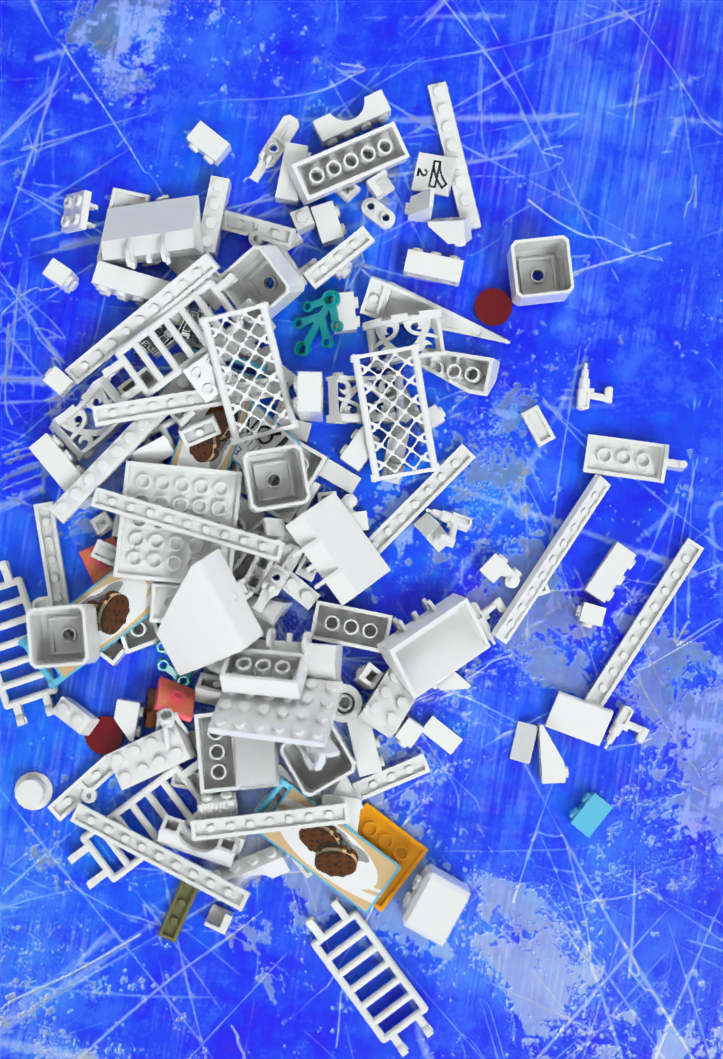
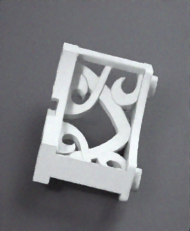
[362,309,447,371]
[325,371,407,424]
[49,375,130,462]

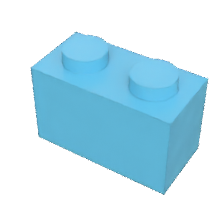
[568,791,613,838]

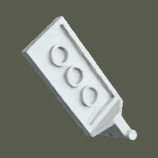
[583,434,688,484]

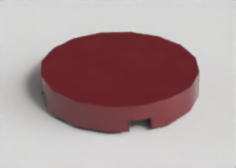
[474,288,512,327]
[85,715,124,754]

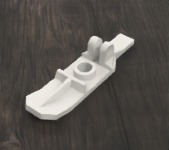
[249,115,300,183]
[252,543,302,614]

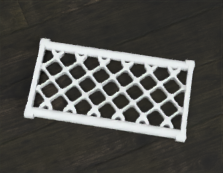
[198,301,299,445]
[350,343,440,483]

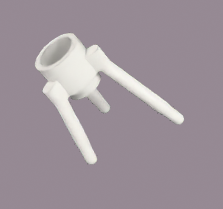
[155,708,190,749]

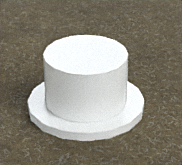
[334,684,363,723]
[14,772,53,810]

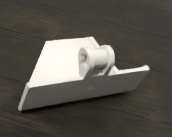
[156,549,263,675]

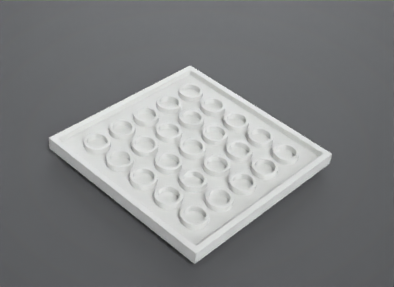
[113,461,243,584]

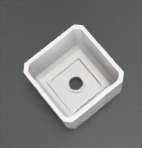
[507,235,574,306]
[218,245,305,323]
[241,444,310,513]
[26,604,100,669]
[280,722,356,797]
[401,864,471,947]

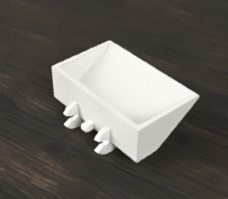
[101,195,203,269]
[285,492,391,606]
[377,593,490,700]
[248,629,343,682]

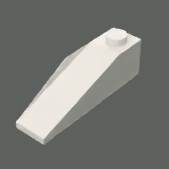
[420,348,500,397]

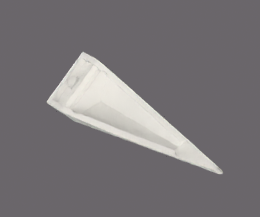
[359,276,510,344]

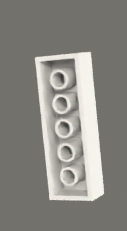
[288,121,410,206]

